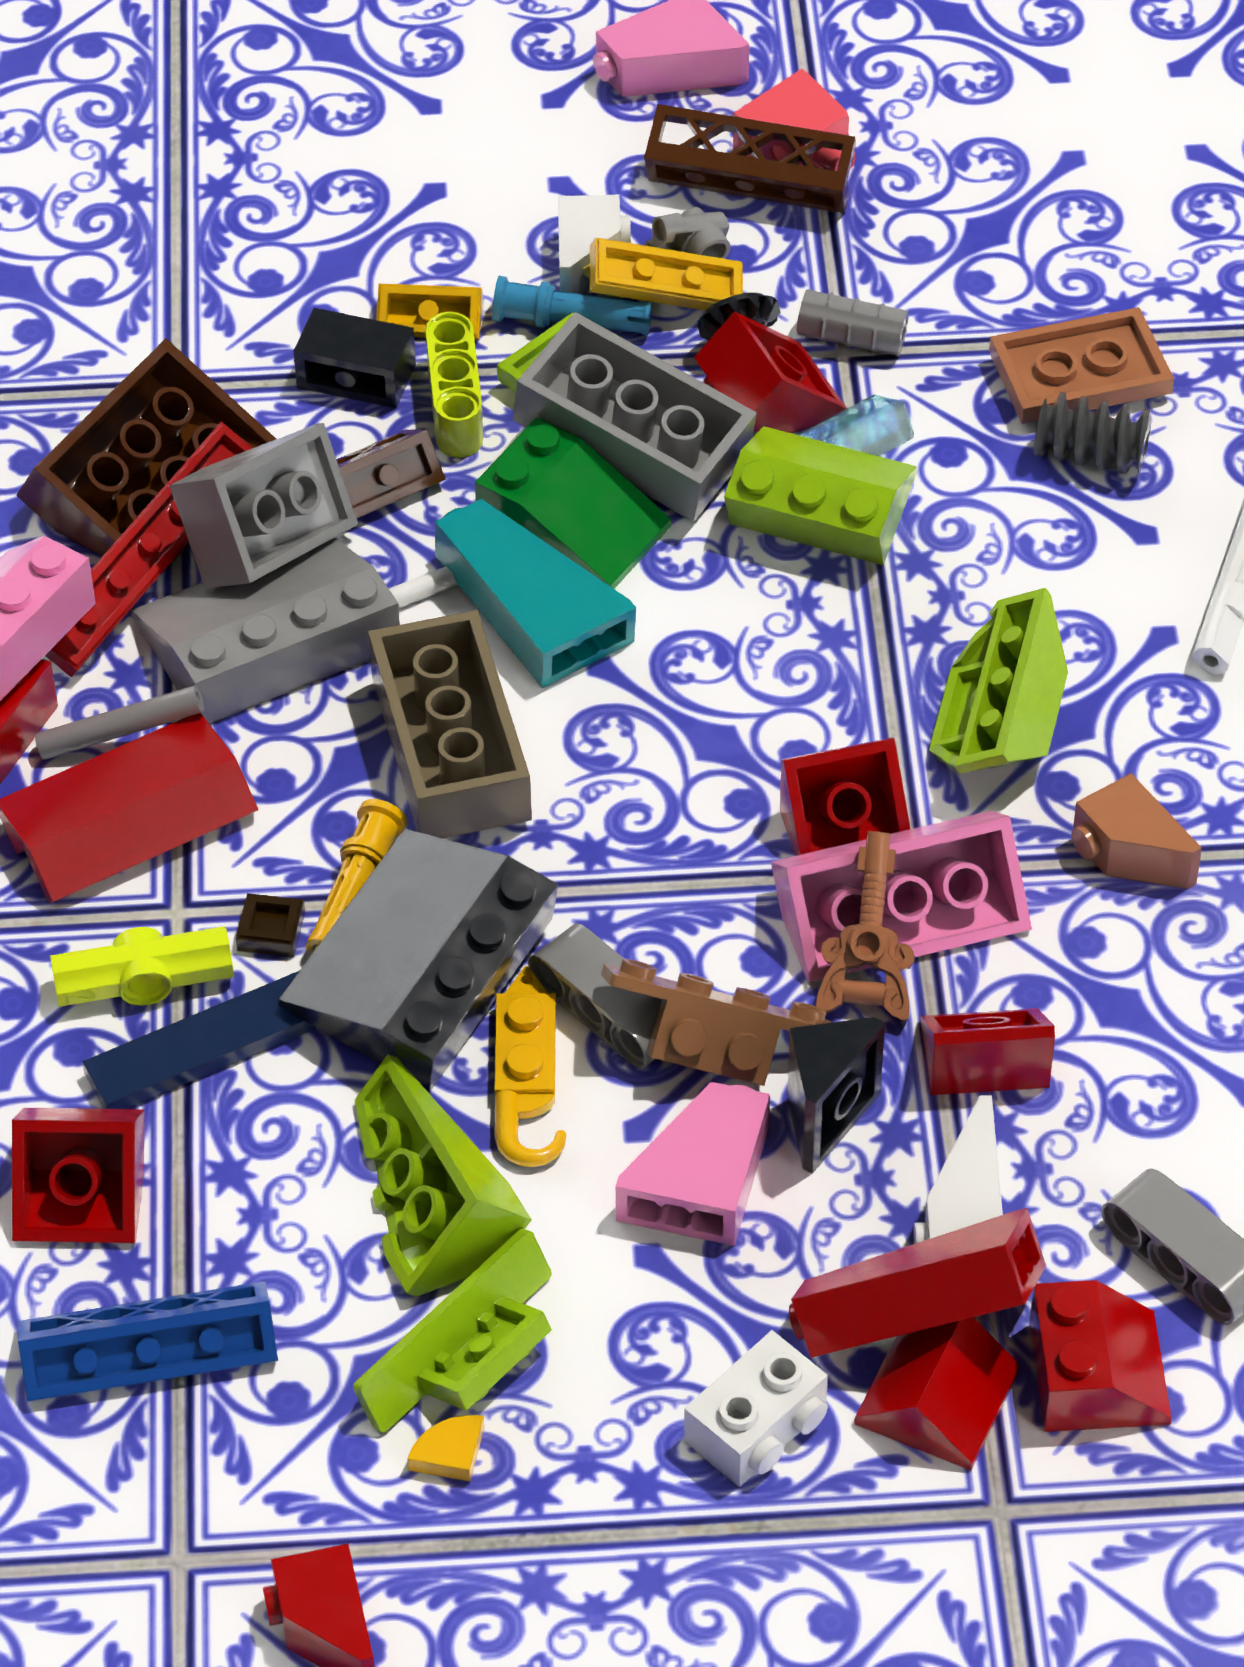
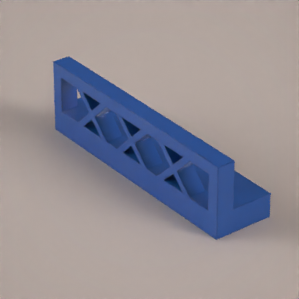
[18,1281,278,1402]

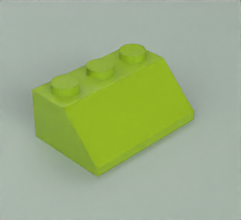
[724,426,917,565]

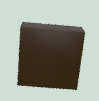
[236,893,305,957]

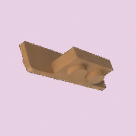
[601,958,831,1086]

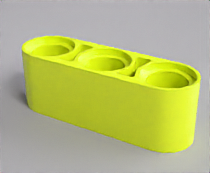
[426,312,484,458]

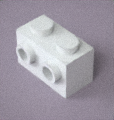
[684,1330,828,1488]

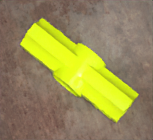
[50,926,234,1007]

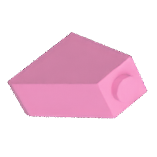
[593,0,750,97]
[615,1082,770,1246]

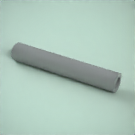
[35,685,204,760]

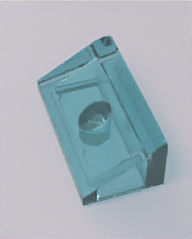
[798,394,914,456]

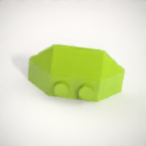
[929,587,1068,774]

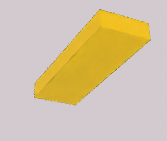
[590,237,743,311]

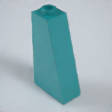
[435,499,637,688]

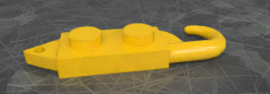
[494,966,567,1167]

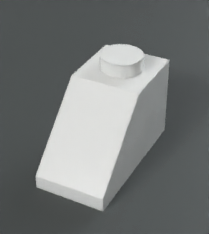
[558,195,631,295]

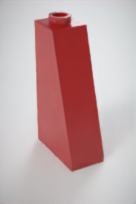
[789,1208,1046,1358]

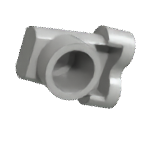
[645,207,731,259]

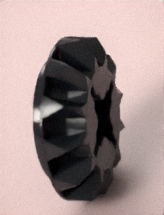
[697,292,781,341]

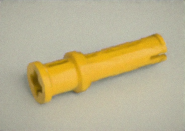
[306,799,408,955]

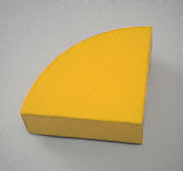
[407,1415,485,1482]

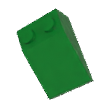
[475,417,671,589]

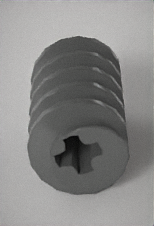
[1034,392,1151,474]

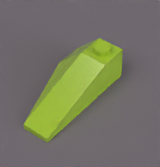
[354,1054,532,1297]

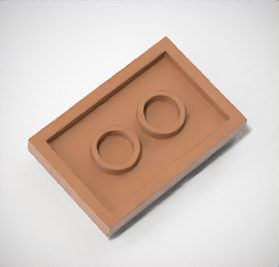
[989,307,1174,424]

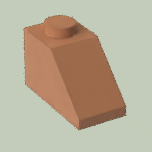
[1071,773,1202,889]

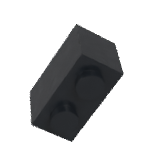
[293,308,416,408]

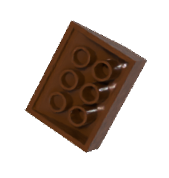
[16,338,277,569]

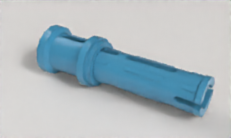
[492,275,653,335]

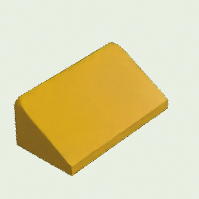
[376,283,484,340]

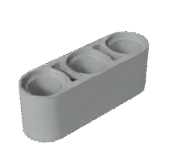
[528,923,662,1068]
[1101,1168,1244,1325]

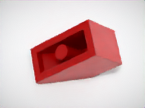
[262,1543,374,1667]

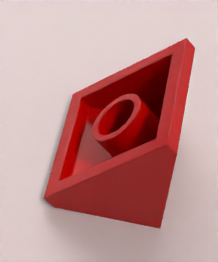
[780,737,911,856]
[920,1008,1055,1095]
[854,1317,1020,1471]

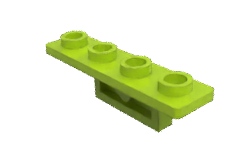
[353,1228,552,1433]

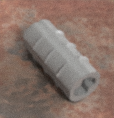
[796,289,909,356]

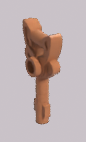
[816,831,915,1021]

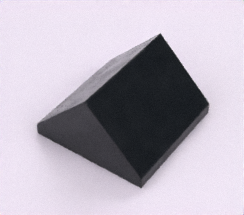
[787,1017,885,1174]

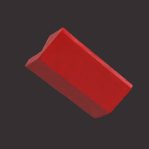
[0,713,259,904]

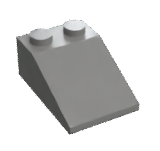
[169,423,358,588]

